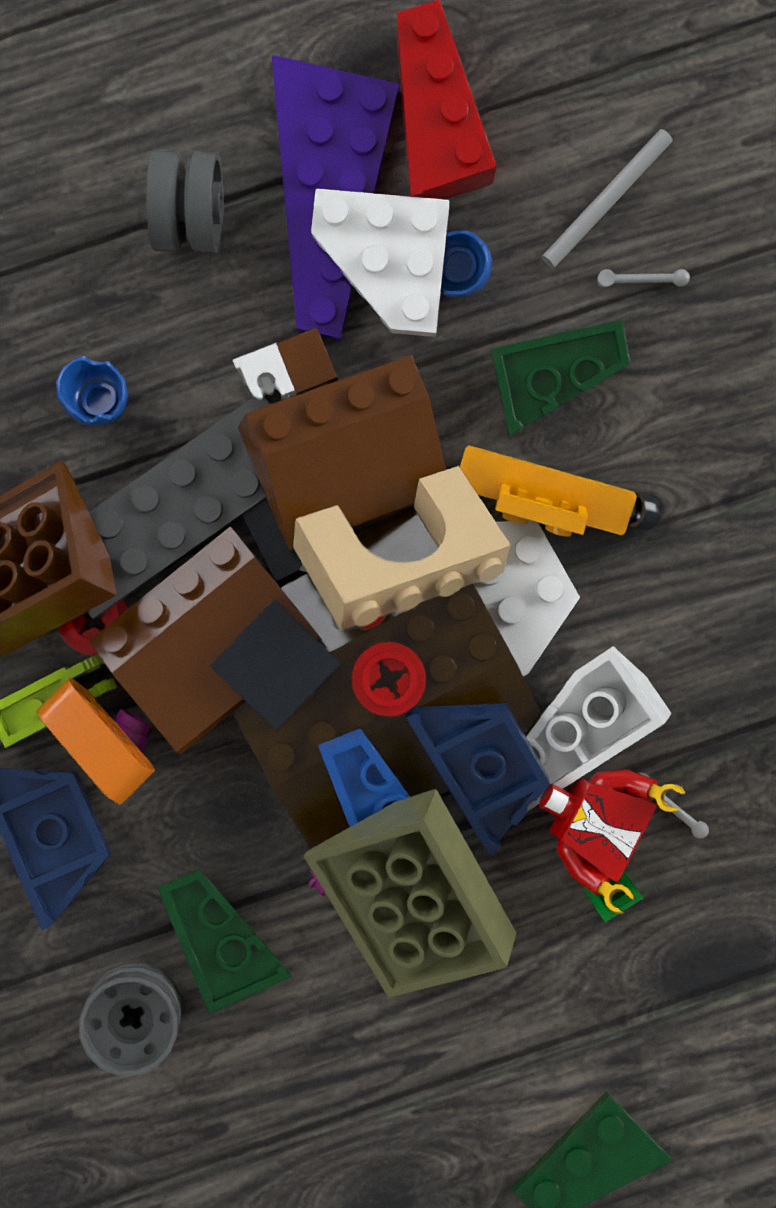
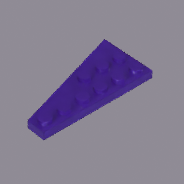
[272,55,399,342]

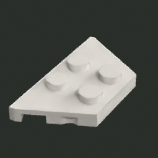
[473,520,580,676]

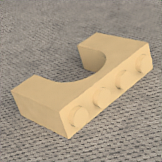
[293,466,511,630]

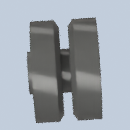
[146,149,224,253]

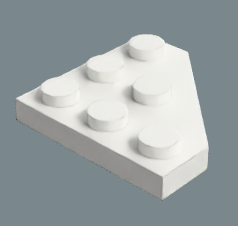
[311,189,449,337]

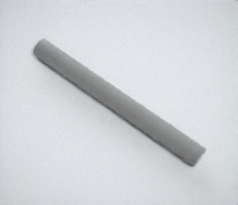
[542,129,673,269]

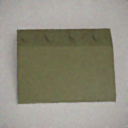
[304,789,517,998]

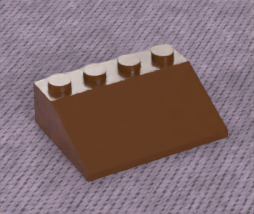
[238,355,446,552]
[0,461,117,658]
[89,526,322,755]

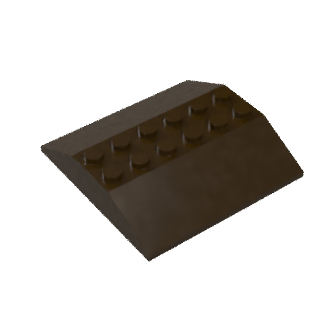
[232,507,542,849]

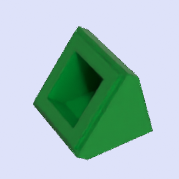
[583,871,643,922]

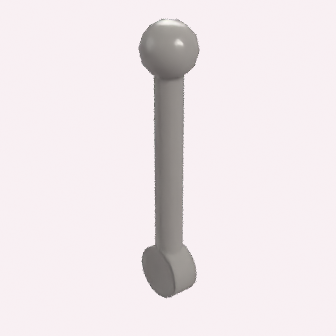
[597,269,690,289]
[638,772,709,839]

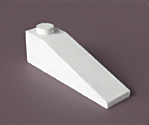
[526,646,672,811]

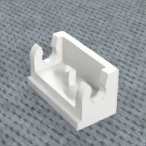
[233,343,296,401]

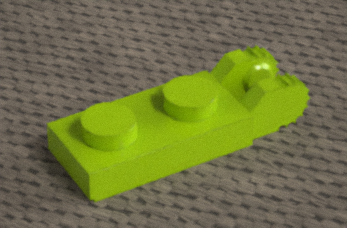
[0,654,117,748]

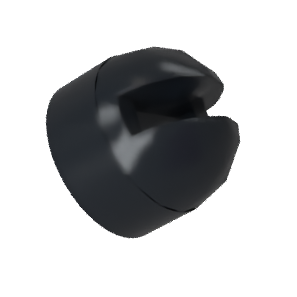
[628,492,661,529]

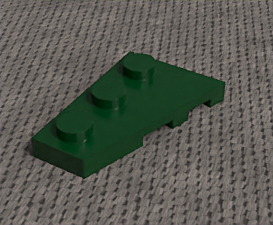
[490,320,631,436]
[157,869,292,1014]
[513,1091,673,1208]

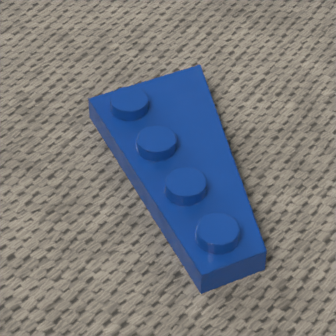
[318,728,410,827]

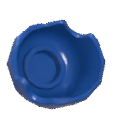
[441,230,493,298]
[56,356,129,427]

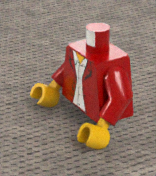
[539,769,685,914]

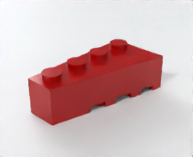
[397,0,497,200]

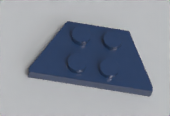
[406,703,550,856]
[0,768,112,930]

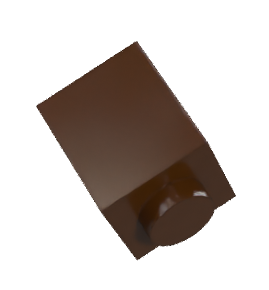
[276,327,338,395]

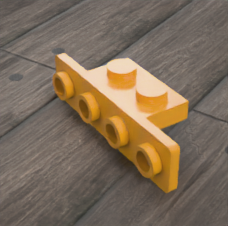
[460,445,637,537]

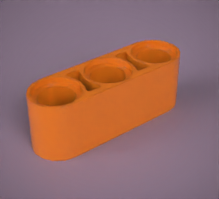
[37,678,155,805]

